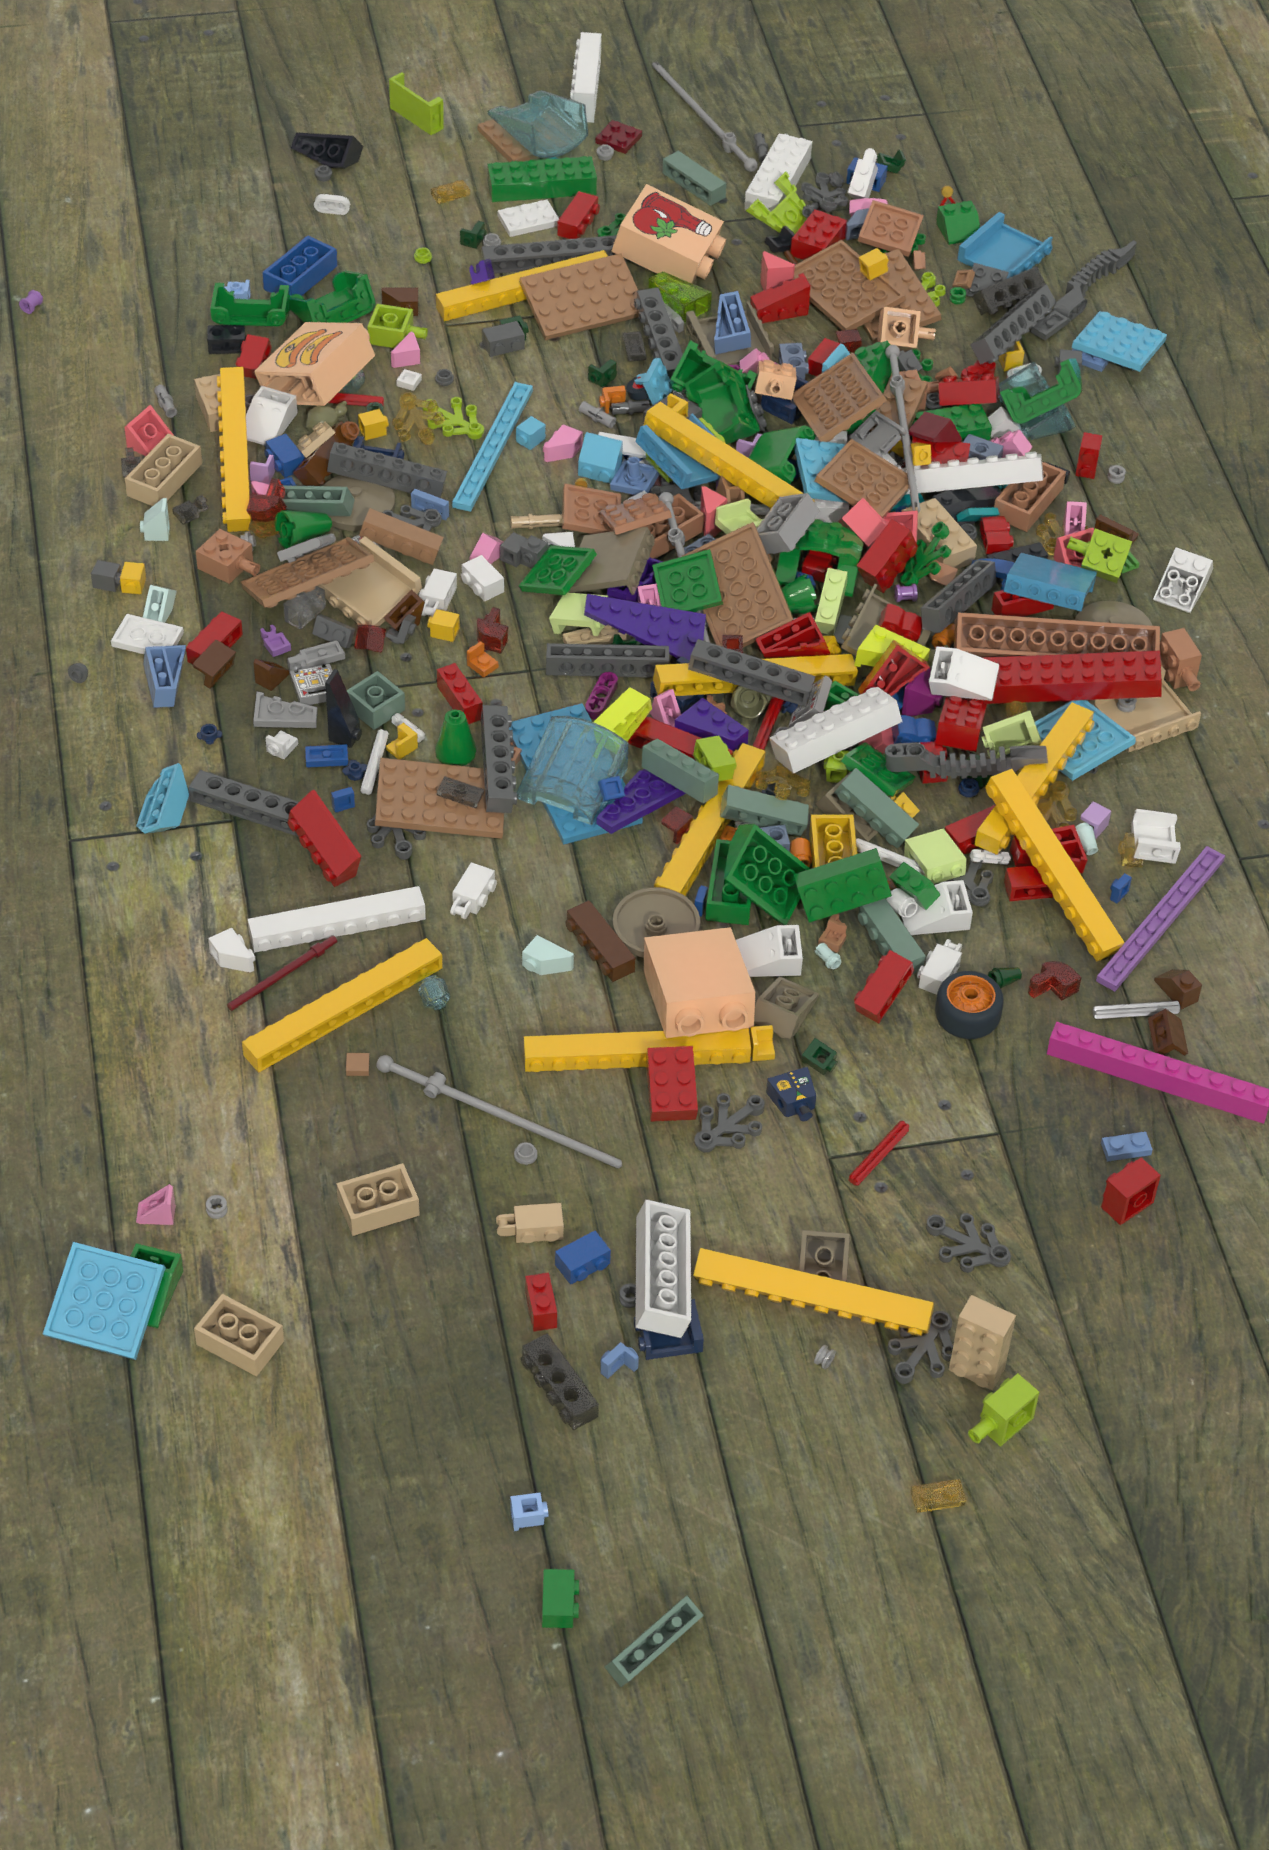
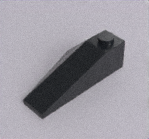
[291,132,364,169]
[933,486,1002,527]
[325,669,362,748]

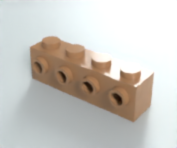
[359,508,444,565]

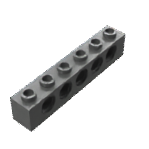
[634,288,683,379]
[327,442,447,498]
[921,559,996,633]
[688,639,815,707]
[546,643,669,677]
[480,705,517,813]
[189,770,299,837]

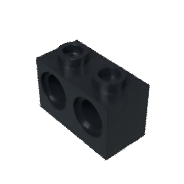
[207,325,246,354]

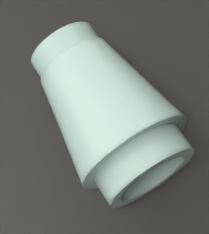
[1075,823,1098,855]

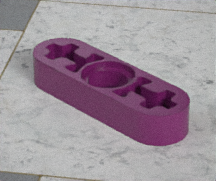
[585,672,618,720]

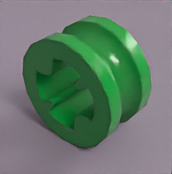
[949,287,966,304]

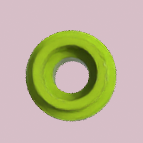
[414,247,432,264]

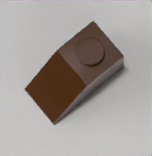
[381,287,419,316]
[1154,969,1202,1010]

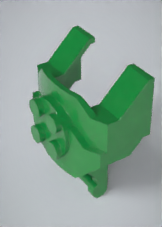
[776,519,864,597]

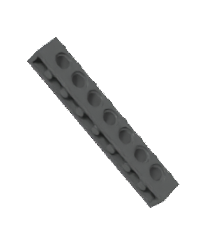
[482,235,627,274]
[970,284,1056,364]

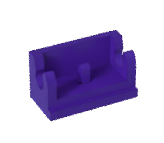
[470,259,495,285]

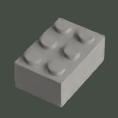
[757,493,820,554]

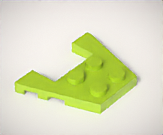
[746,171,808,234]

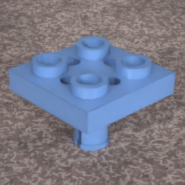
[610,457,660,495]

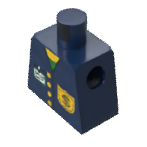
[766,1067,816,1121]

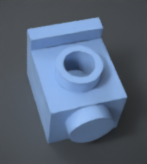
[225,280,251,299]
[510,1493,548,1531]

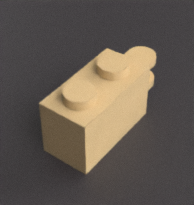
[496,1203,564,1243]

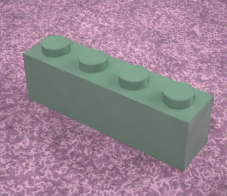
[662,151,726,206]
[271,485,355,516]
[642,739,719,803]
[834,768,919,849]
[720,785,809,837]
[858,898,926,974]
[605,1596,704,1687]

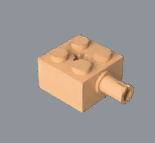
[877,307,936,351]
[755,360,796,400]

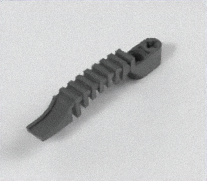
[1052,240,1137,322]
[885,743,1048,779]

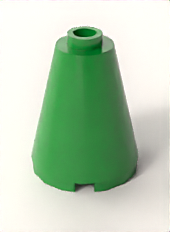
[275,510,332,549]
[781,574,819,615]
[435,710,477,766]

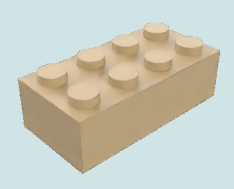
[125,434,202,506]
[902,498,977,569]
[949,1295,1016,1391]

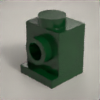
[802,1038,838,1075]

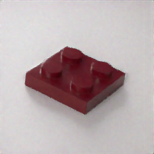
[595,120,642,154]

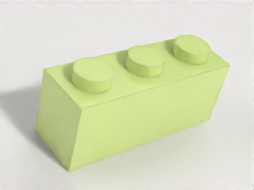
[815,568,847,635]

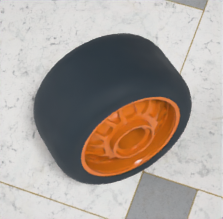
[935,971,1004,1039]

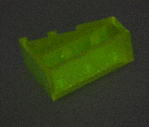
[649,271,712,323]

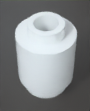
[886,888,918,918]

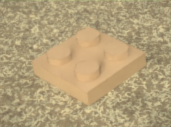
[297,421,335,458]

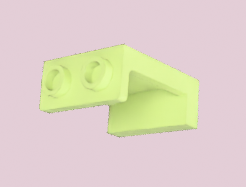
[715,499,763,534]
[549,593,608,636]
[982,711,1042,759]
[904,829,966,884]

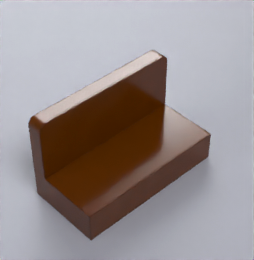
[1094,514,1139,543]
[193,640,236,689]
[1148,1008,1188,1056]

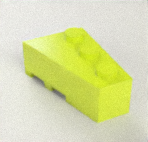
[854,625,930,667]
[592,687,652,755]

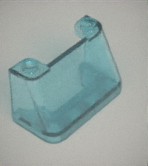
[999,362,1076,440]

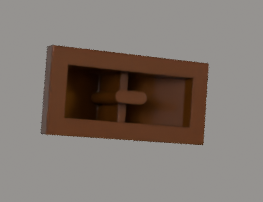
[384,589,425,631]
[253,659,290,691]

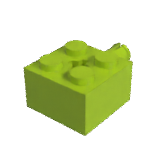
[367,304,428,348]
[1067,529,1132,583]
[968,1373,1040,1447]

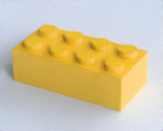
[809,815,857,868]

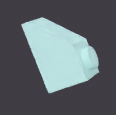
[140,498,170,541]
[143,585,176,623]
[522,935,574,975]

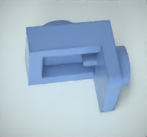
[600,1342,639,1379]

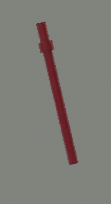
[227,935,337,1011]

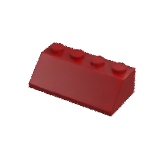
[288,790,361,887]

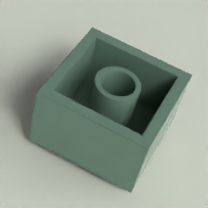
[347,671,405,730]

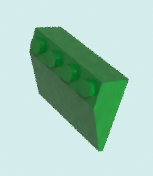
[724,824,810,925]

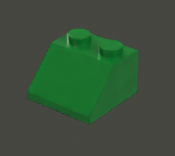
[936,201,980,245]

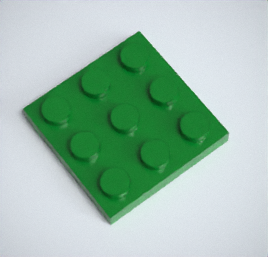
[519,545,597,595]
[652,549,723,612]
[841,742,916,797]

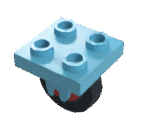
[626,358,673,405]

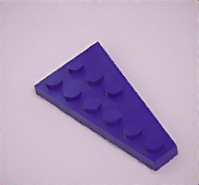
[584,594,706,661]
[596,769,686,834]

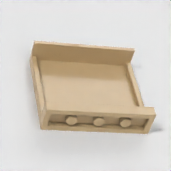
[314,536,422,633]
[1090,666,1201,752]

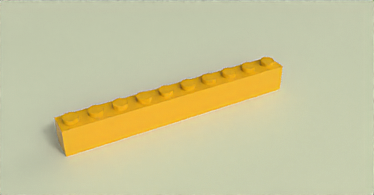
[436,250,608,321]
[217,367,251,532]
[643,402,815,508]
[653,654,858,696]
[975,702,1095,855]
[654,743,766,896]
[985,769,1125,962]
[242,938,443,1073]
[524,1028,751,1072]
[693,1248,934,1336]

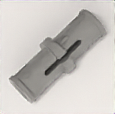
[154,385,177,418]
[579,401,616,428]

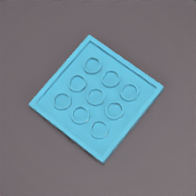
[1072,311,1167,372]
[794,438,848,503]
[1035,700,1136,781]
[43,1242,166,1360]

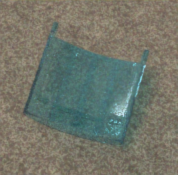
[488,90,588,158]
[517,716,628,825]

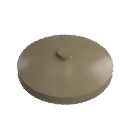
[323,475,395,531]
[1075,601,1153,626]
[613,887,700,958]

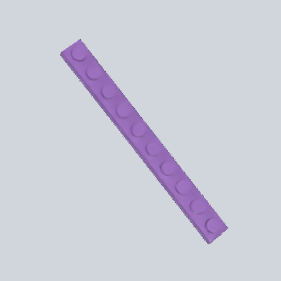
[1096,846,1225,992]

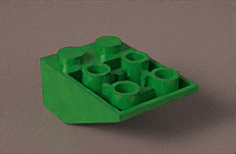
[130,1243,183,1328]

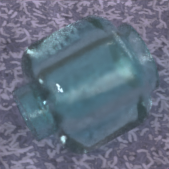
[342,370,365,393]
[418,975,451,1010]

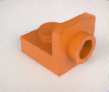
[599,386,626,414]
[467,642,499,677]

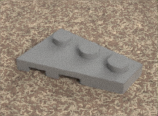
[254,691,318,728]

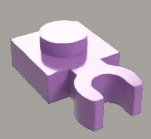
[260,625,291,657]

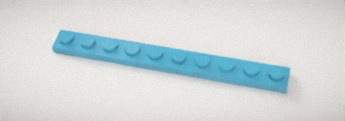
[452,382,533,512]

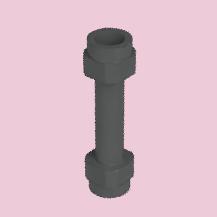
[802,197,822,218]

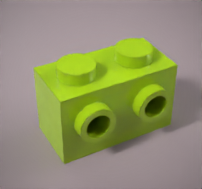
[693,736,737,781]

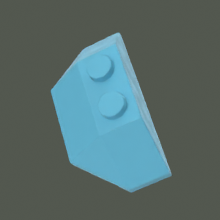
[136,763,189,834]

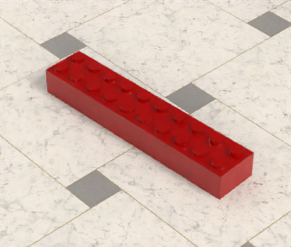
[960,650,1162,704]

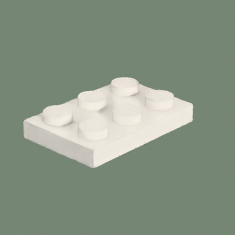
[498,200,559,237]
[111,614,184,654]

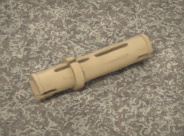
[510,514,562,529]

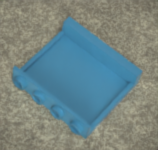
[958,212,1053,286]
[635,414,720,489]
[1004,553,1097,611]

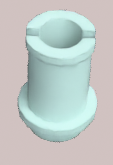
[815,943,841,969]

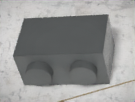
[482,321,525,357]

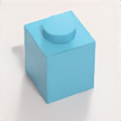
[516,416,546,450]

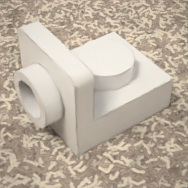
[266,731,298,760]

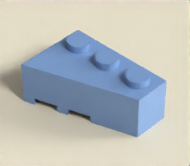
[714,291,751,355]
[143,645,186,708]

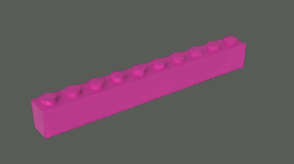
[1047,1021,1269,1124]

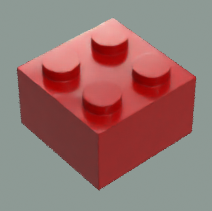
[1101,1157,1161,1225]

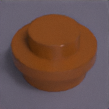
[341,421,359,441]

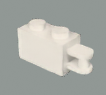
[848,148,878,199]
[419,568,457,617]
[450,862,497,919]
[917,939,962,995]

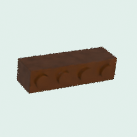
[293,421,355,486]
[565,901,636,982]

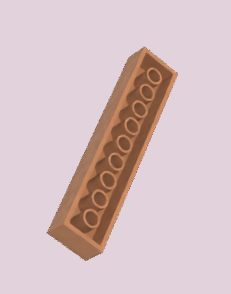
[954,613,1160,658]

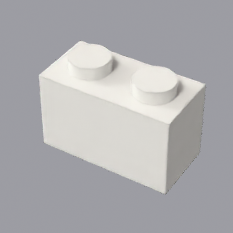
[461,555,504,602]

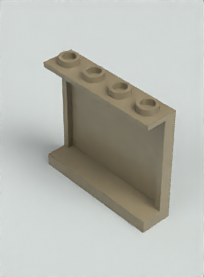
[686,301,774,365]
[568,527,655,595]
[841,584,931,656]

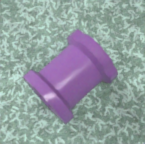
[19,290,43,314]
[895,584,917,602]

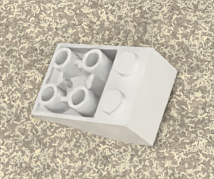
[246,386,297,446]
[1153,548,1213,613]
[929,647,999,701]
[901,880,973,935]
[736,925,803,977]

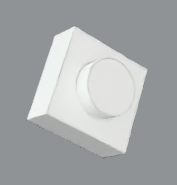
[396,369,422,391]

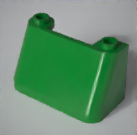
[290,270,376,323]
[210,283,290,326]
[670,340,758,393]
[1000,358,1082,424]
[685,360,760,444]
[748,426,816,484]

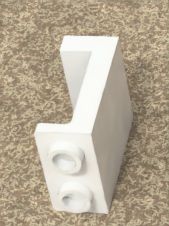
[1131,809,1181,864]

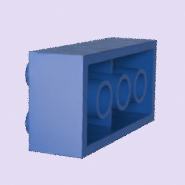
[263,236,337,296]

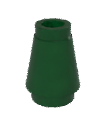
[988,967,1022,989]

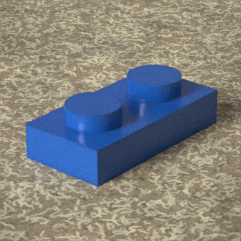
[305,745,348,768]

